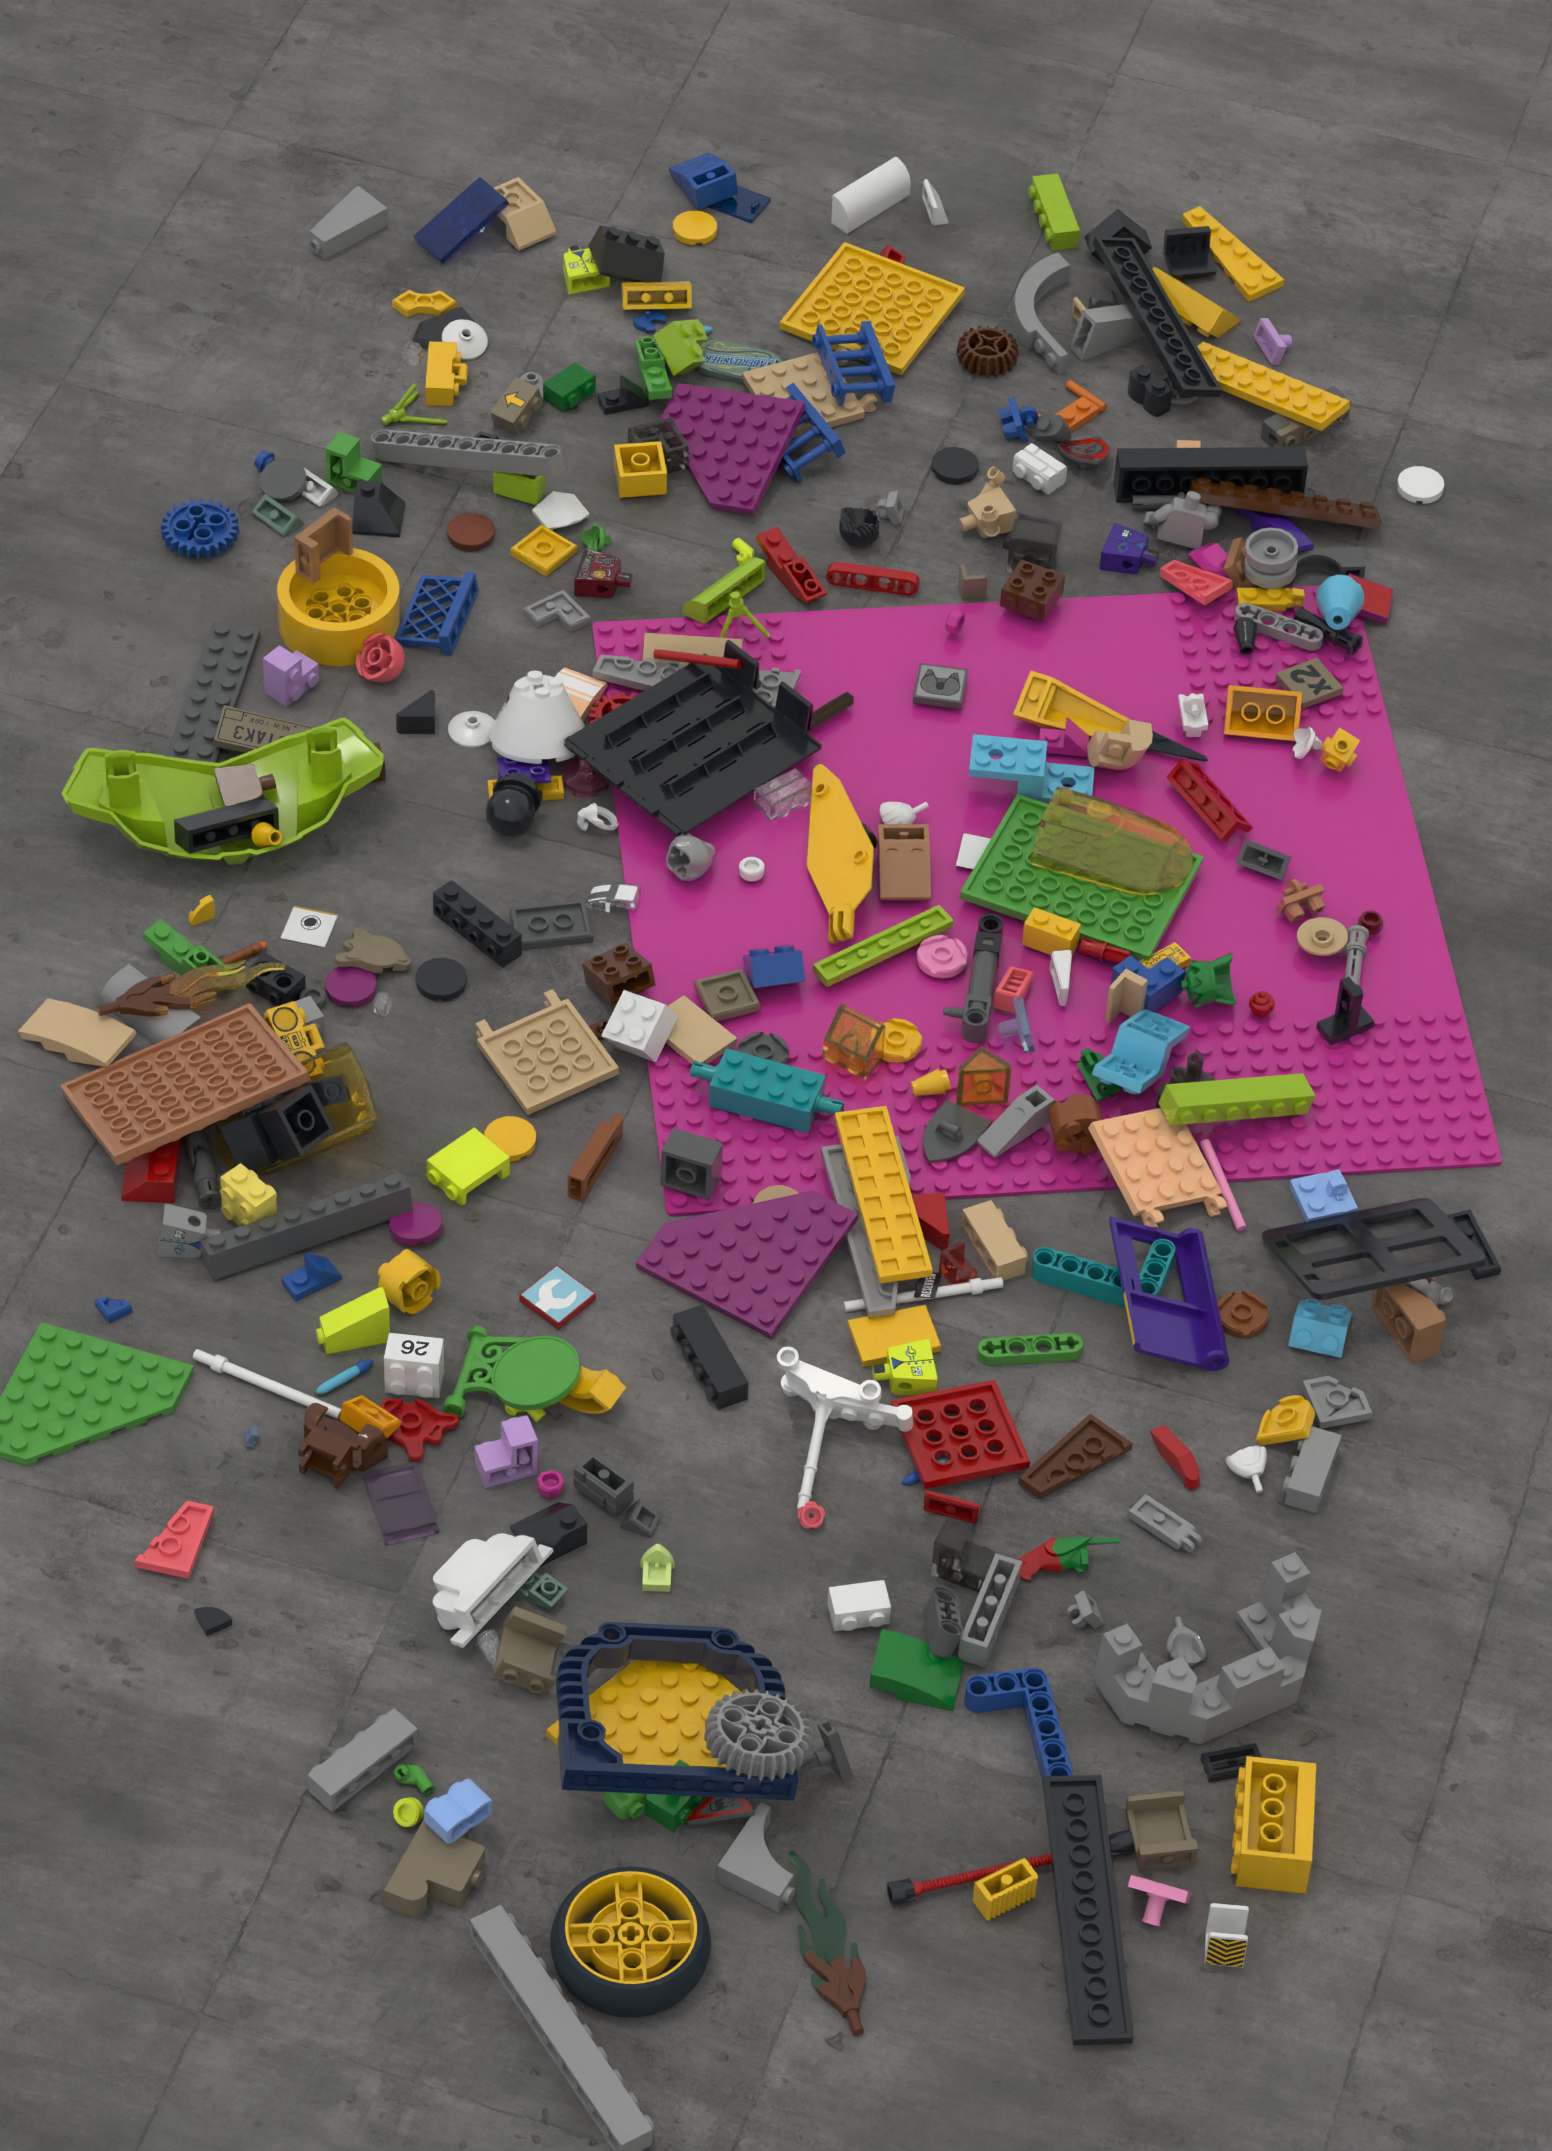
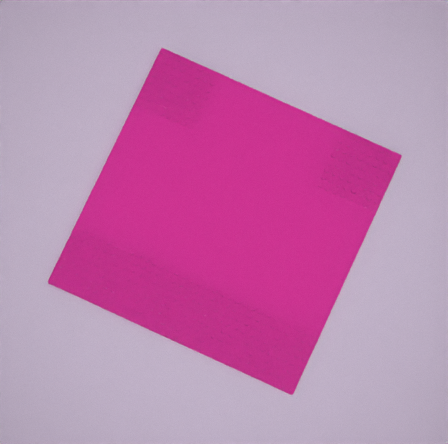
[592,585,1502,1216]

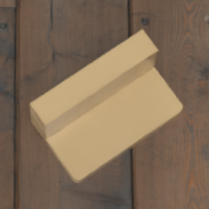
[1105,969,1148,1023]

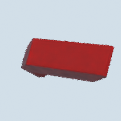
[1150,1425,1200,1489]

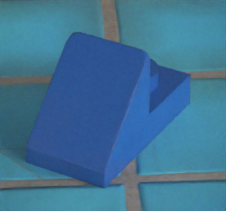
[281,1253,342,1302]

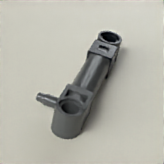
[943,914,1004,1043]

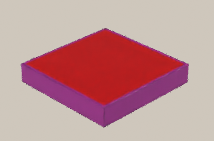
[1348,573,1394,625]

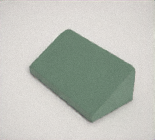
[251,494,304,537]

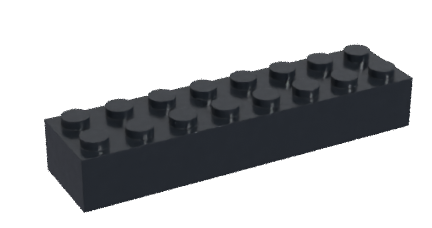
[1114,447,1308,503]

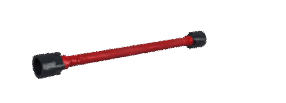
[887,1830,1134,1906]

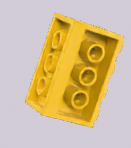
[1231,1756,1316,1894]

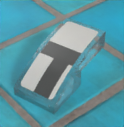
[586,883,641,912]

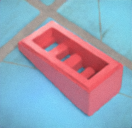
[993,966,1034,1014]

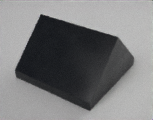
[219,1105,280,1171]

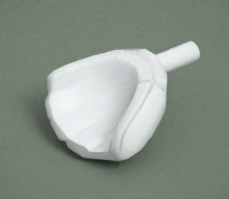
[880,802,929,824]
[1225,1445,1267,1493]

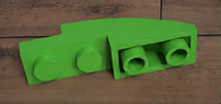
[635,337,672,400]
[142,918,238,993]

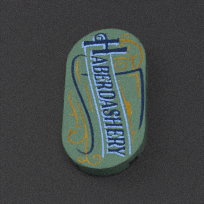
[698,340,782,385]

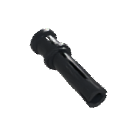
[1294,607,1363,655]

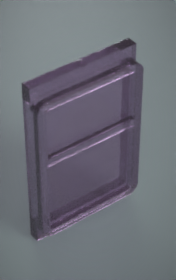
[362,1461,439,1545]

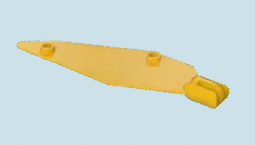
[807,764,874,944]

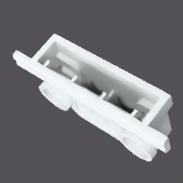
[433,1534,554,1648]

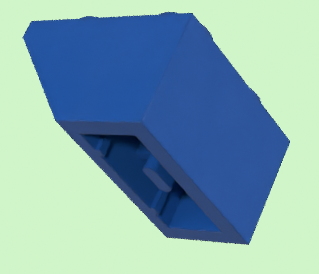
[743,945,805,988]

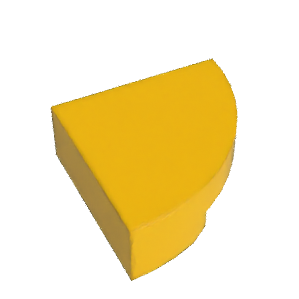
[188,895,215,926]

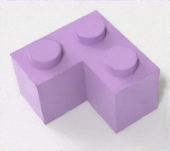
[263,645,319,707]
[474,1415,538,1488]

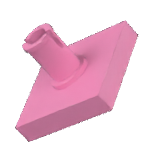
[1128,1875,1192,1926]

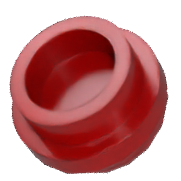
[1249,991,1275,1017]

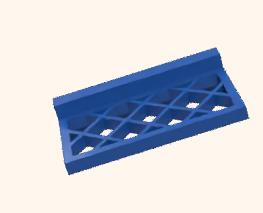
[394,572,479,655]

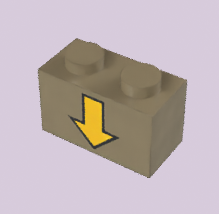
[490,377,543,436]

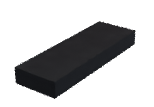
[1447,1210,1501,1280]

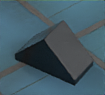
[396,689,435,734]

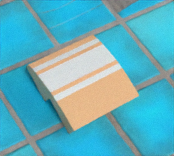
[555,667,608,721]

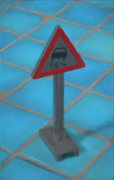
[687,1719,854,1826]

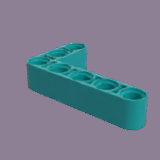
[1031,1239,1175,1308]

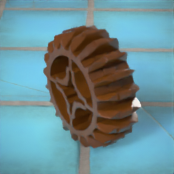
[956,325,1019,378]

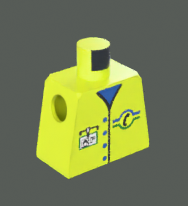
[563,245,610,294]
[872,1339,938,1396]

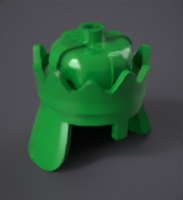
[1181,953,1236,1008]

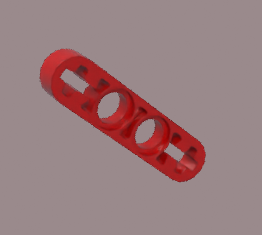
[826,562,920,596]

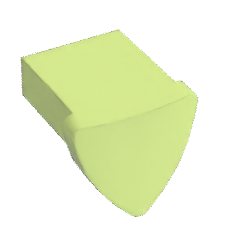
[640,1544,675,1592]

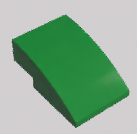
[869,1629,964,1711]

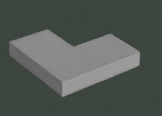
[524,590,591,633]

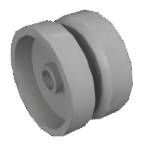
[1244,528,1298,589]

